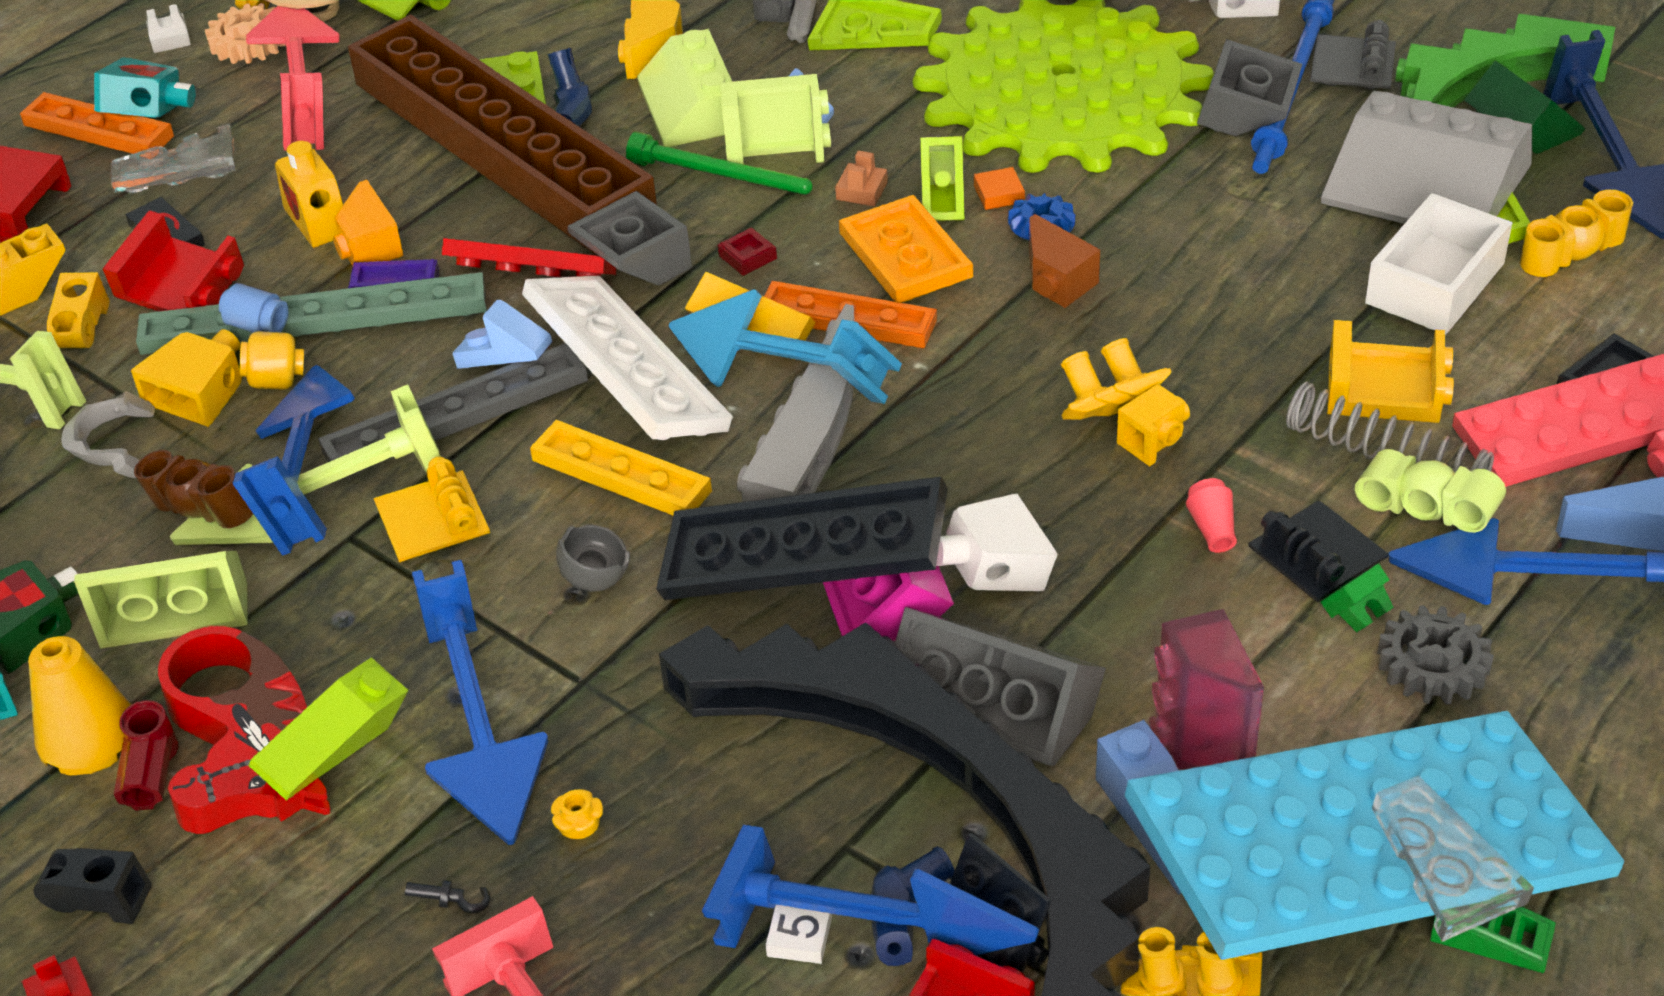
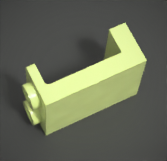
[720,74,831,164]

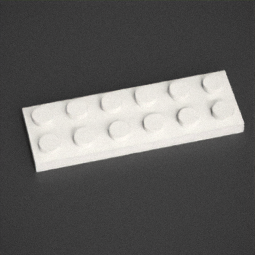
[522,276,733,440]

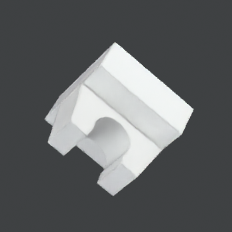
[146,4,191,53]

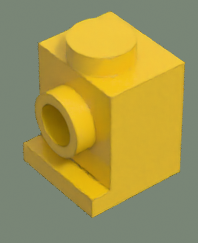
[1117,384,1190,467]

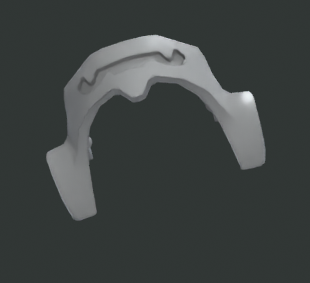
[61,391,155,478]

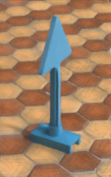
[669,289,902,404]

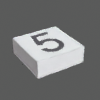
[766,905,832,964]

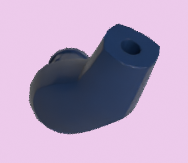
[547,48,592,127]
[871,846,955,966]

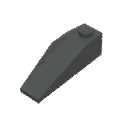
[895,607,1106,766]

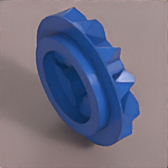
[1008,192,1076,240]

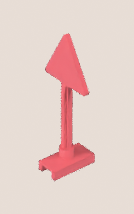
[246,6,340,151]
[432,896,554,996]

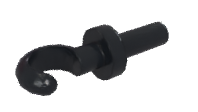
[405,880,491,914]

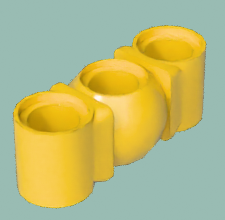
[1520,190,1633,277]

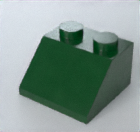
[1464,60,1586,154]

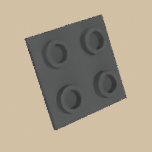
[1310,20,1396,89]

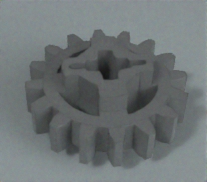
[1377,605,1494,705]

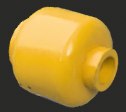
[240,331,304,390]

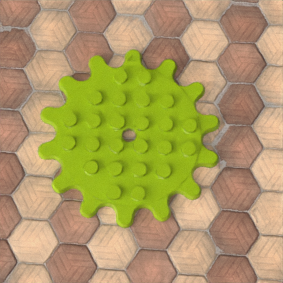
[912,0,1214,173]

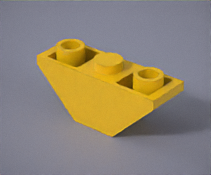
[618,0,683,79]
[0,223,66,316]

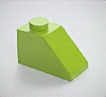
[920,136,965,221]

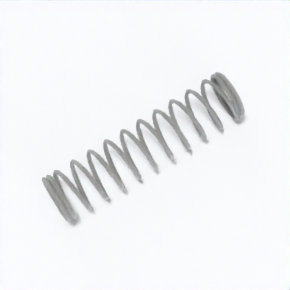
[1286,382,1494,473]

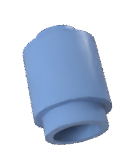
[219,283,288,332]

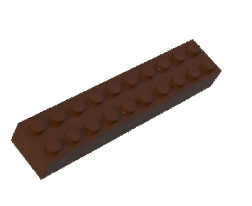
[348,15,657,254]

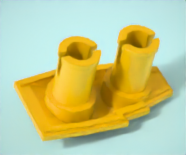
[1060,338,1171,420]
[1121,927,1263,996]

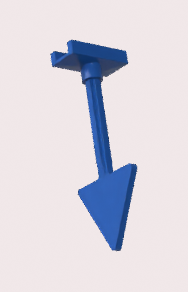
[233,365,355,556]
[1389,518,1664,605]
[412,560,548,845]
[702,825,1039,955]

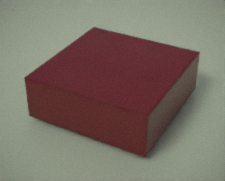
[717,227,777,276]

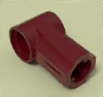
[114,700,179,811]

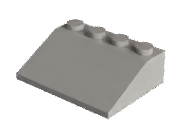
[1321,90,1532,224]

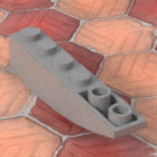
[737,304,855,502]

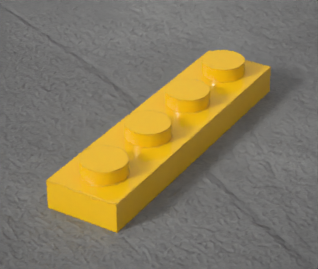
[530,420,712,515]

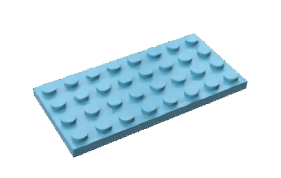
[1125,711,1625,960]

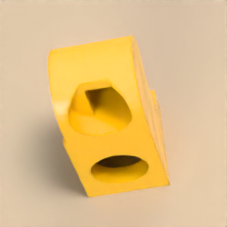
[47,272,110,348]

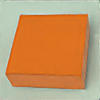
[974,167,1025,210]

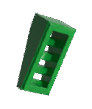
[1430,900,1556,973]

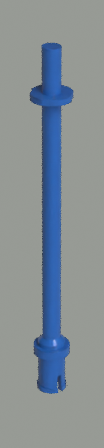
[1251,0,1335,174]

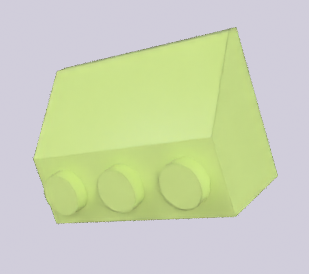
[637,29,732,147]
[74,551,248,649]

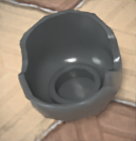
[556,524,630,592]

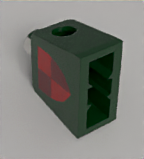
[0,560,79,674]

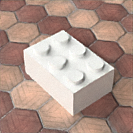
[1365,193,1512,335]

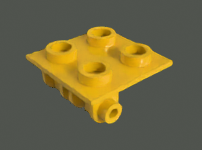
[373,457,490,562]

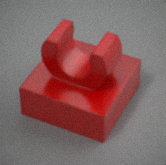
[21,955,93,996]

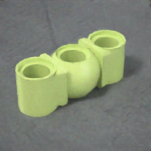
[1354,449,1506,533]

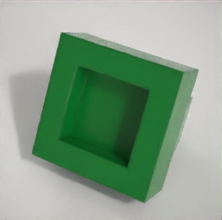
[1320,563,1394,633]

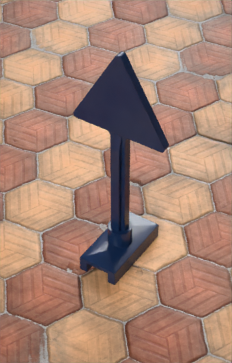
[1543,30,1664,239]

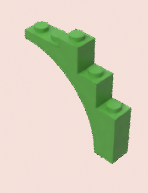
[1395,14,1615,107]

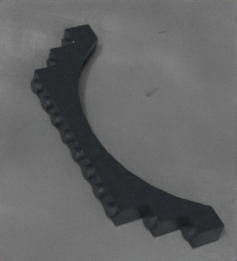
[659,622,1150,996]

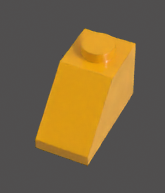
[333,180,404,266]

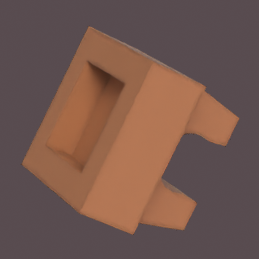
[835,151,888,207]

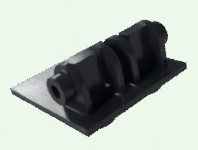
[1248,500,1389,602]
[950,833,1052,973]

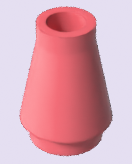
[1186,478,1237,553]

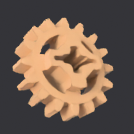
[205,3,286,64]

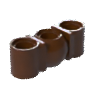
[133,450,253,528]

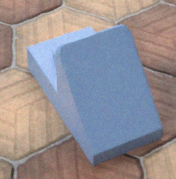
[452,300,552,369]

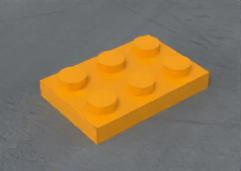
[839,195,973,303]

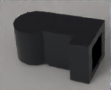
[33,848,152,924]

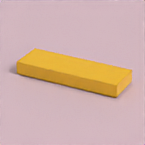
[685,272,815,360]

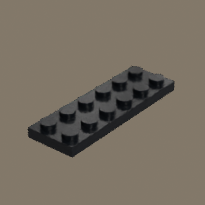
[656,477,948,600]

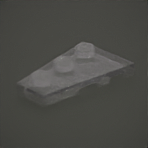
[111,123,236,193]
[1372,776,1534,942]

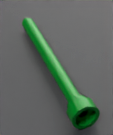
[626,131,813,195]

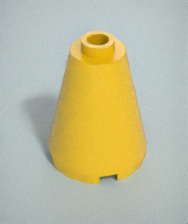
[28,636,131,776]

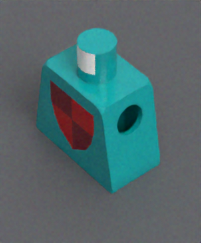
[94,57,196,118]

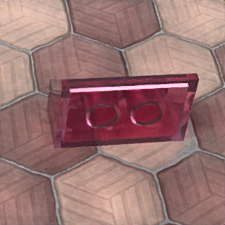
[1149,609,1264,770]

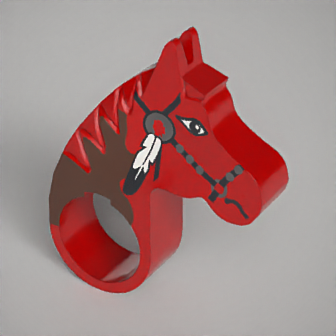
[158,626,331,834]

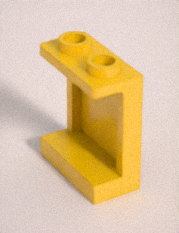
[1327,320,1454,423]

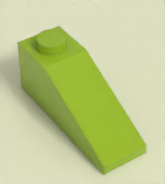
[248,657,409,800]

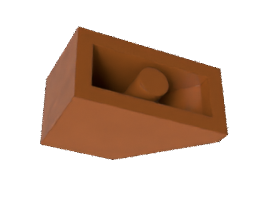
[1029,214,1100,308]

